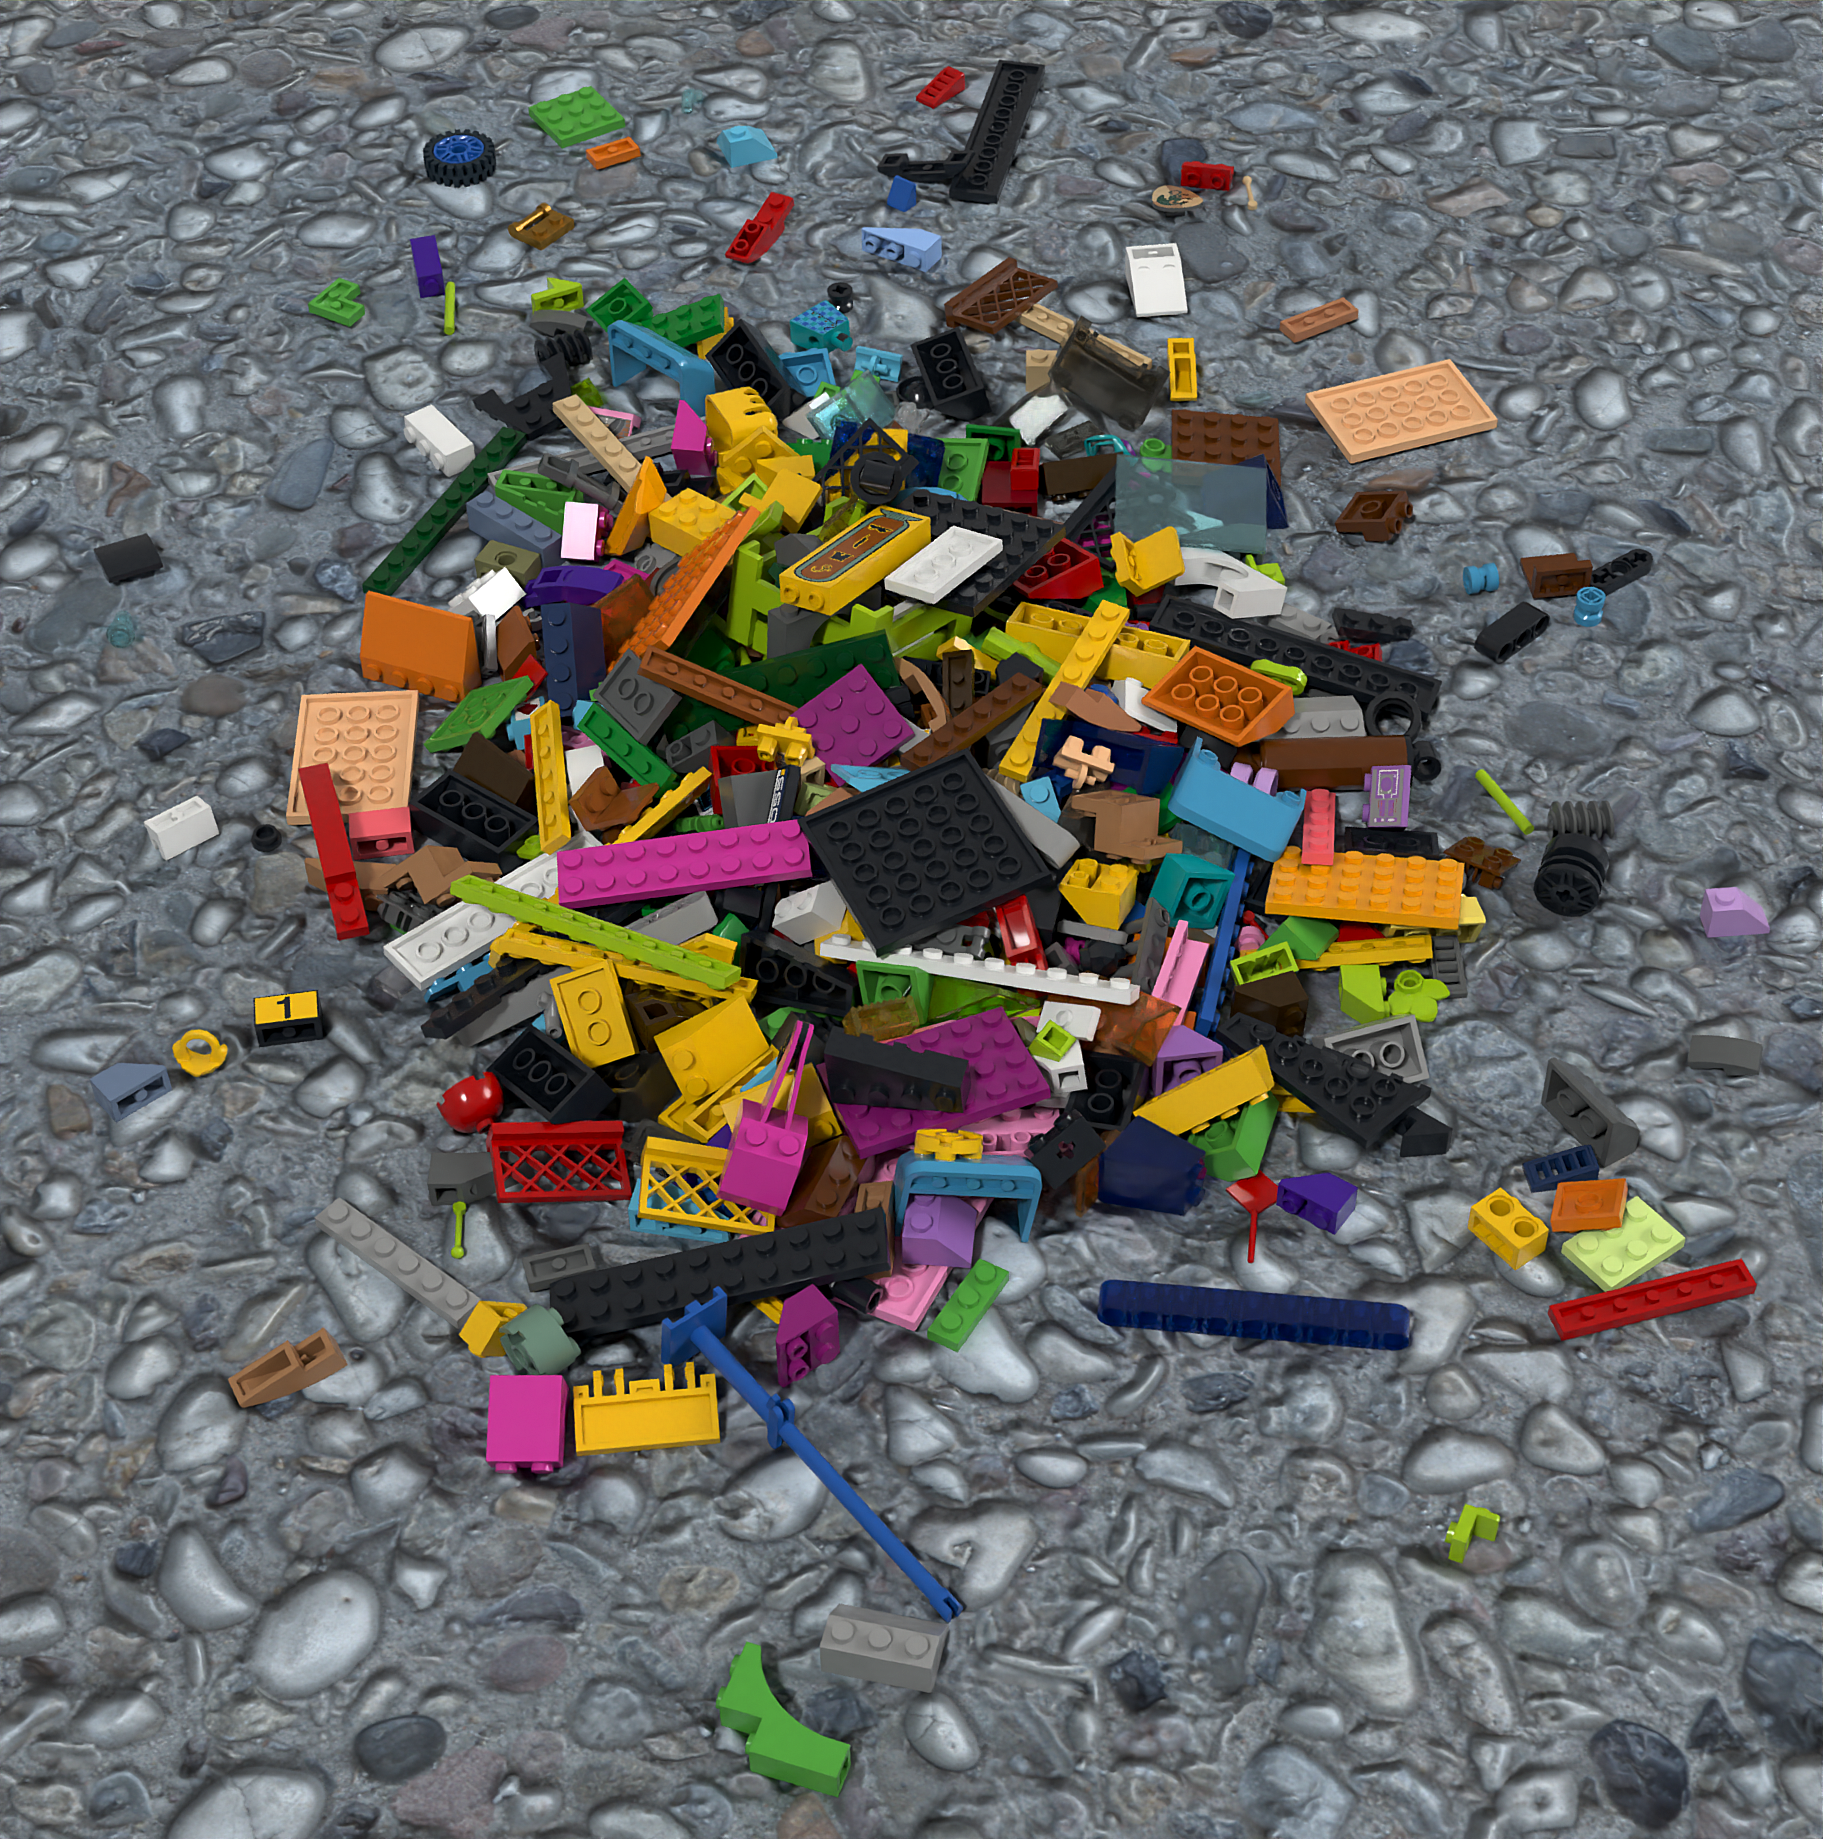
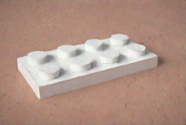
[884,526,1003,604]

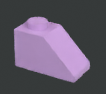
[1699,887,1770,938]

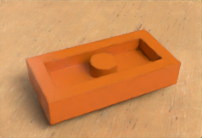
[586,136,640,170]

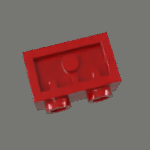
[1181,161,1234,191]

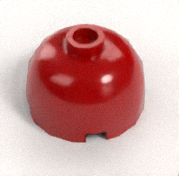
[436,1071,505,1134]

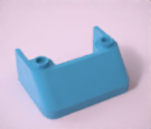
[607,320,715,418]
[1168,736,1307,862]
[893,1150,1042,1242]

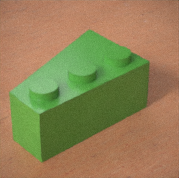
[495,469,584,536]

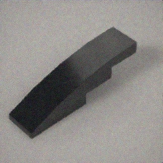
[603,462,719,499]

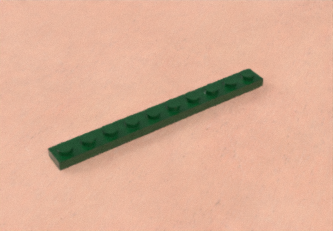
[362,427,527,596]

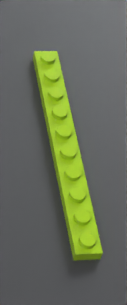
[450,874,741,990]

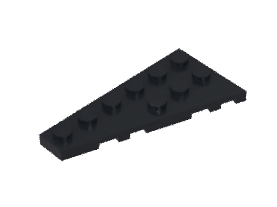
[1215,1012,1432,1149]

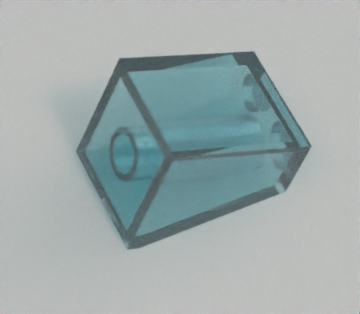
[805,369,898,446]

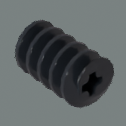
[534,329,593,372]

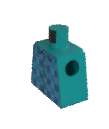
[790,300,853,353]

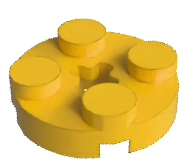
[914,1129,983,1161]

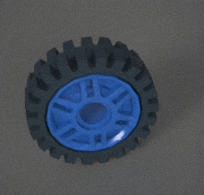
[423,129,496,188]

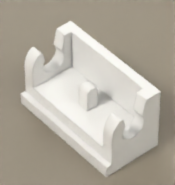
[144,796,219,861]

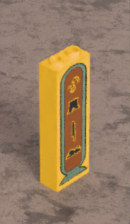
[779,505,931,616]

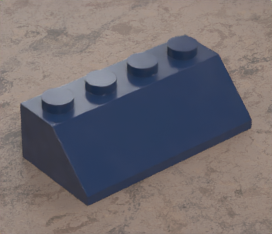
[541,602,606,726]

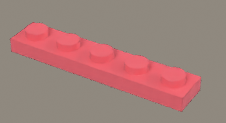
[1301,789,1336,866]

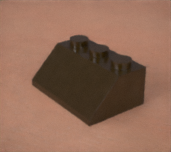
[1038,451,1125,502]
[453,732,538,817]

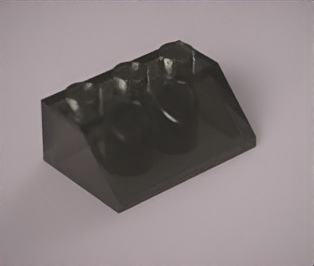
[990,379,1073,448]

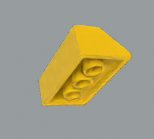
[1133,1045,1275,1148]

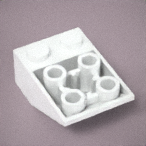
[1125,243,1188,317]
[564,745,605,840]

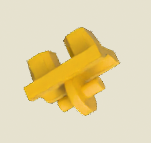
[756,716,816,767]

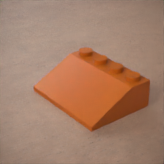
[360,591,482,703]
[1141,646,1295,747]

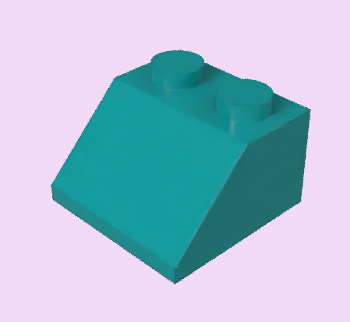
[1145,853,1235,929]

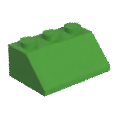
[1180,1090,1280,1182]

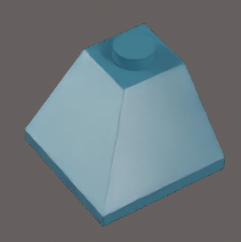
[716,125,778,168]

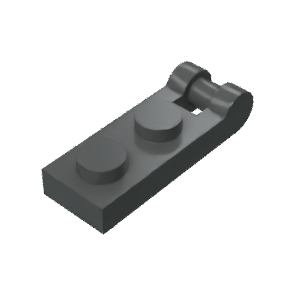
[909,924,992,961]

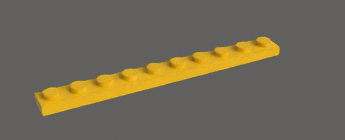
[488,766,712,968]

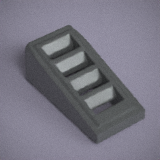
[1426,935,1468,999]

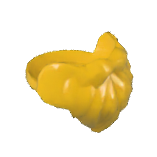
[172,1029,228,1077]

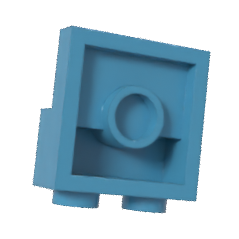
[778,348,836,403]

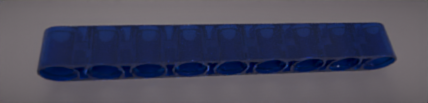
[1097,1280,1410,1351]

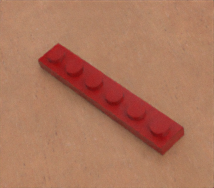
[1548,1258,1757,1341]

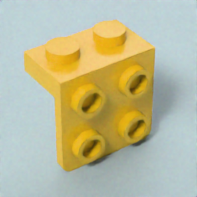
[738,468,823,534]
[1110,526,1185,597]

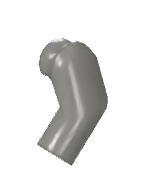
[536,992,562,1039]

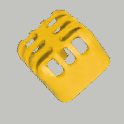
[705,387,778,475]

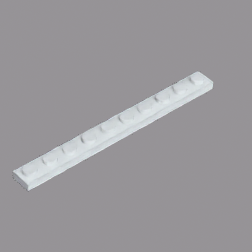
[820,934,1140,1005]

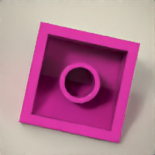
[671,400,718,476]

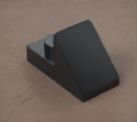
[1391,1108,1453,1158]

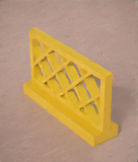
[637,1136,775,1236]

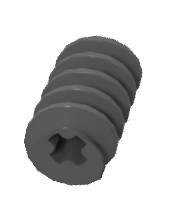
[1547,801,1614,840]

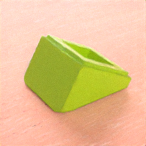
[1027,1020,1076,1062]

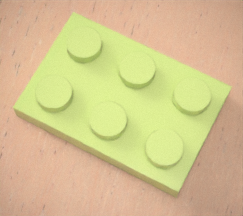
[1561,1196,1686,1292]

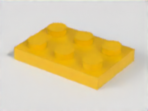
[549,960,640,1069]

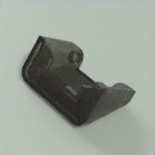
[1048,315,1171,430]

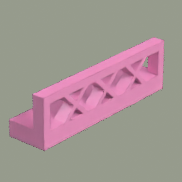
[1145,920,1209,1037]

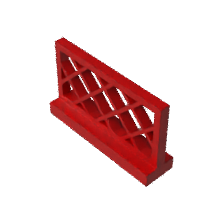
[486,1120,632,1203]

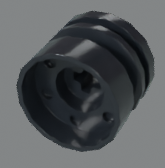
[1533,833,1610,917]

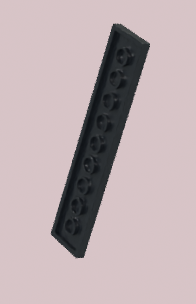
[949,60,1045,204]
[1149,594,1442,722]
[550,1207,891,1340]

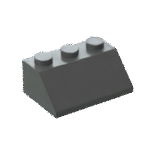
[1541,1057,1640,1168]

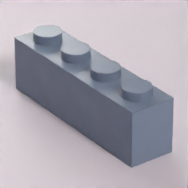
[466,491,566,568]

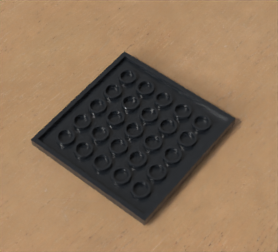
[877,489,1066,618]
[797,748,1052,958]

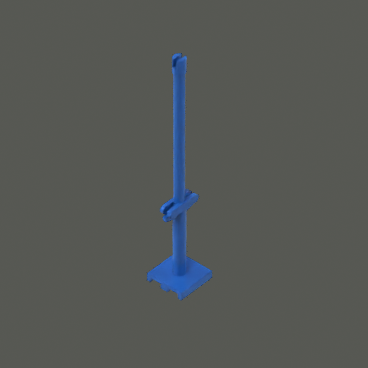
[661,1286,963,1622]

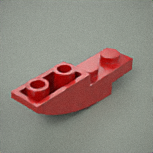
[725,192,795,264]

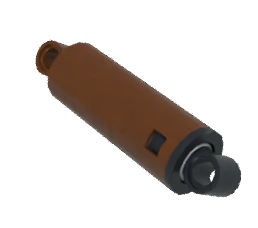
[848,451,903,510]
[1229,735,1442,792]

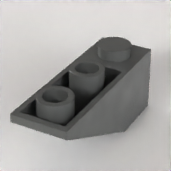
[427,1152,535,1206]

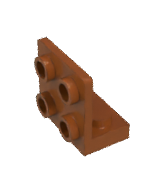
[568,766,660,832]

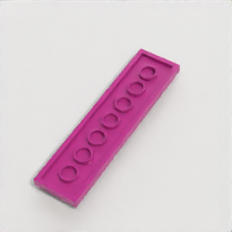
[557,819,812,909]

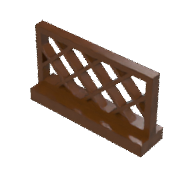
[944,257,1058,335]

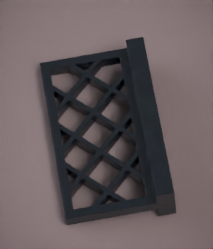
[812,417,920,515]
[1063,459,1176,573]

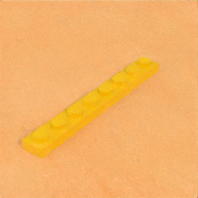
[999,600,1130,783]
[498,928,758,1004]

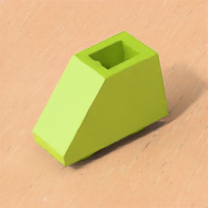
[1338,964,1390,1024]

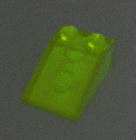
[926,975,1040,1024]

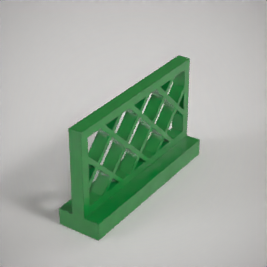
[577,702,699,799]

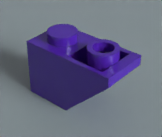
[1276,1172,1358,1235]

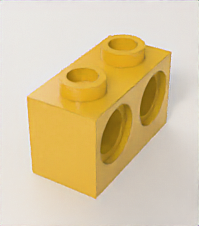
[1467,1187,1549,1271]

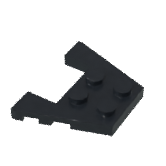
[472,352,573,441]

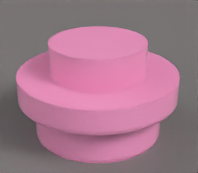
[1234,926,1265,952]

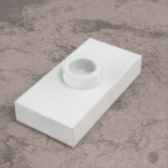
[1036,1001,1101,1041]

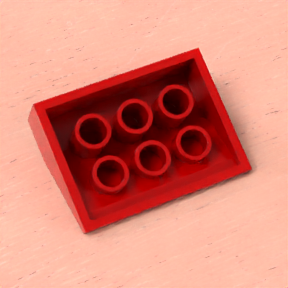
[1010,538,1104,599]

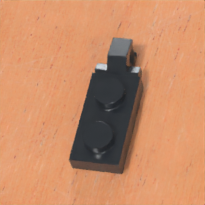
[1332,608,1414,643]

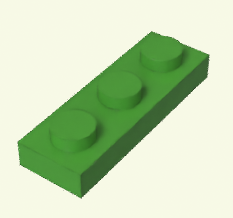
[927,1258,1009,1353]

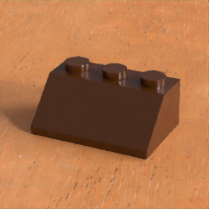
[775,1135,876,1228]

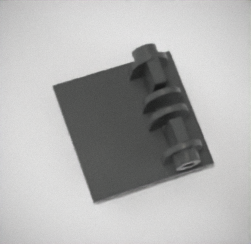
[376,891,449,932]

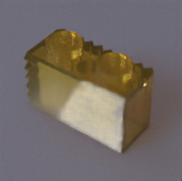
[842,994,920,1042]

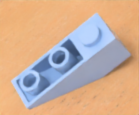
[861,227,942,272]

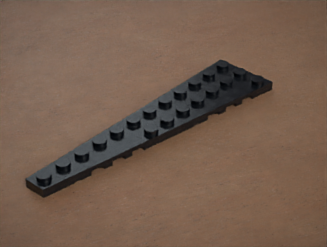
[420,829,699,1039]

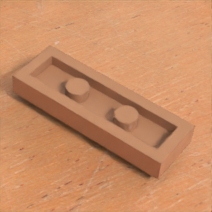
[1280,297,1359,343]

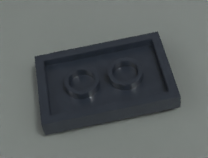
[1344,826,1439,861]

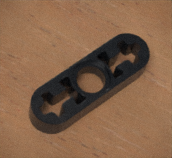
[1590,549,1653,596]

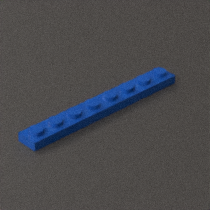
[1194,847,1254,1038]

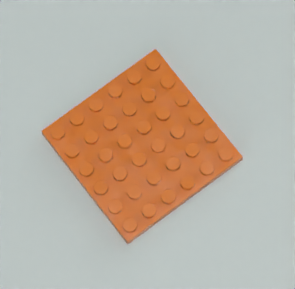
[606,505,761,677]

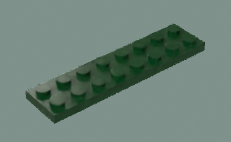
[662,629,901,744]

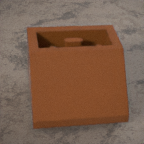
[496,605,543,682]

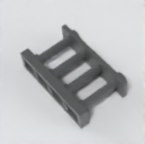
[1072,897,1170,1009]

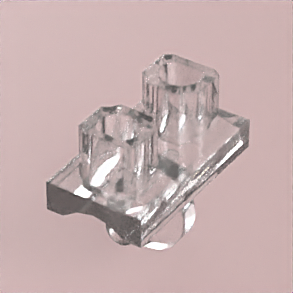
[890,402,929,438]

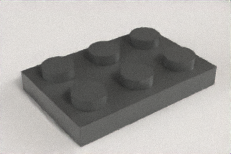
[592,648,682,746]

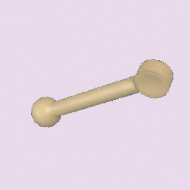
[1242,176,1257,210]

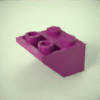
[776,1284,840,1388]

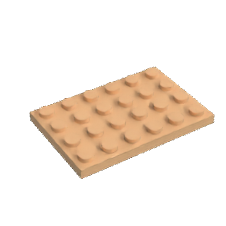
[1305,359,1498,464]
[286,690,419,825]

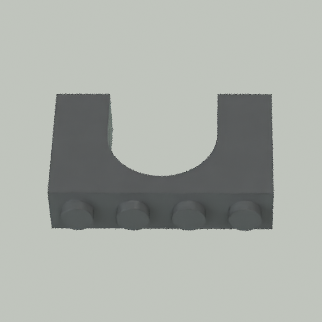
[767,583,882,659]

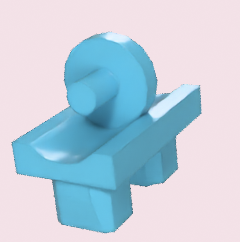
[854,346,903,382]

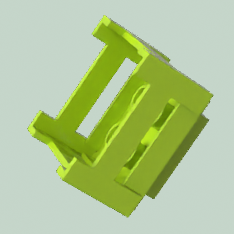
[725,496,973,676]

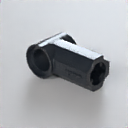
[816,1276,883,1314]

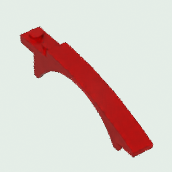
[298,763,370,941]

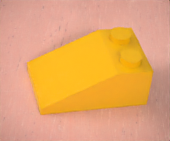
[654,992,770,1105]

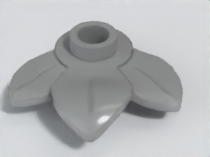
[634,542,678,575]

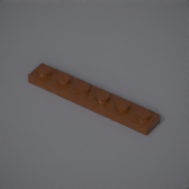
[900,672,1042,771]

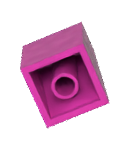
[486,1375,570,1474]

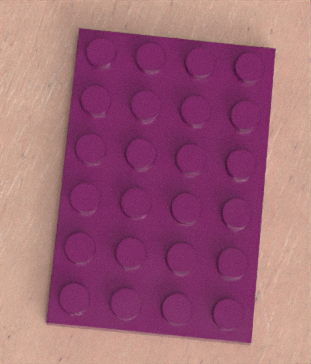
[816,1006,1051,1159]

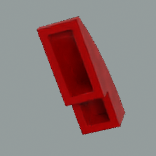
[995,894,1050,1002]

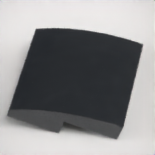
[93,533,163,583]

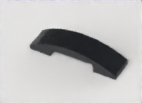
[877,150,975,182]

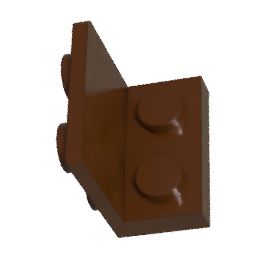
[1520,553,1593,598]

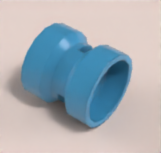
[1463,563,1499,595]
[1573,587,1606,627]

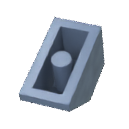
[90,1063,172,1123]

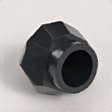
[1079,939,1127,978]

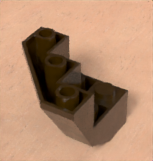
[623,988,708,1054]

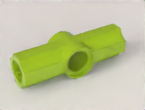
[980,627,1062,687]

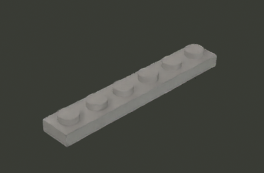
[314,1197,482,1329]

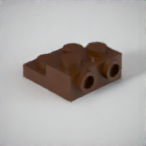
[1335,491,1413,542]

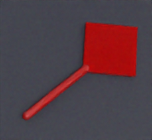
[512,654,548,702]
[1226,1170,1278,1263]

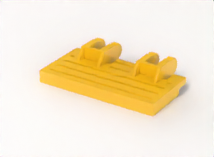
[573,1362,720,1456]

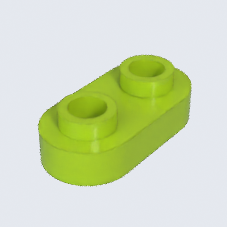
[1250,659,1307,695]

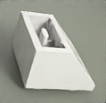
[447,567,526,620]

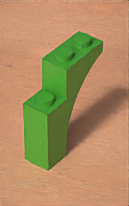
[716,1641,851,1798]

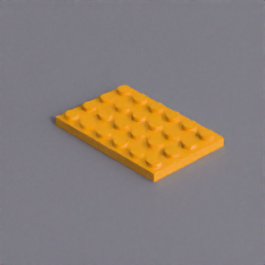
[1265,846,1465,930]

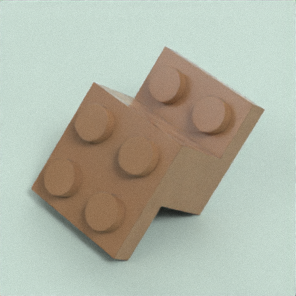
[1072,789,1183,864]
[379,845,502,907]

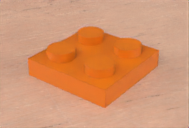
[1550,1178,1628,1233]

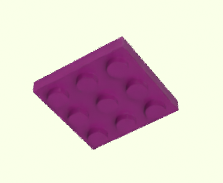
[787,664,915,787]

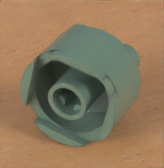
[499,1304,581,1375]

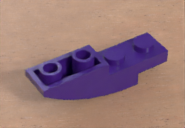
[518,565,624,609]

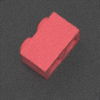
[348,806,415,861]

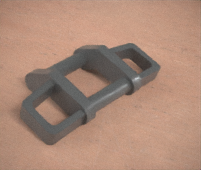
[537,453,628,514]

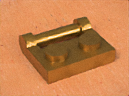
[508,202,575,251]

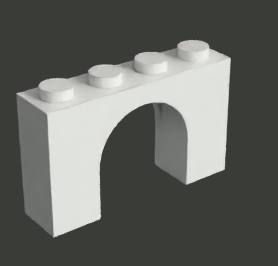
[1169,545,1287,619]

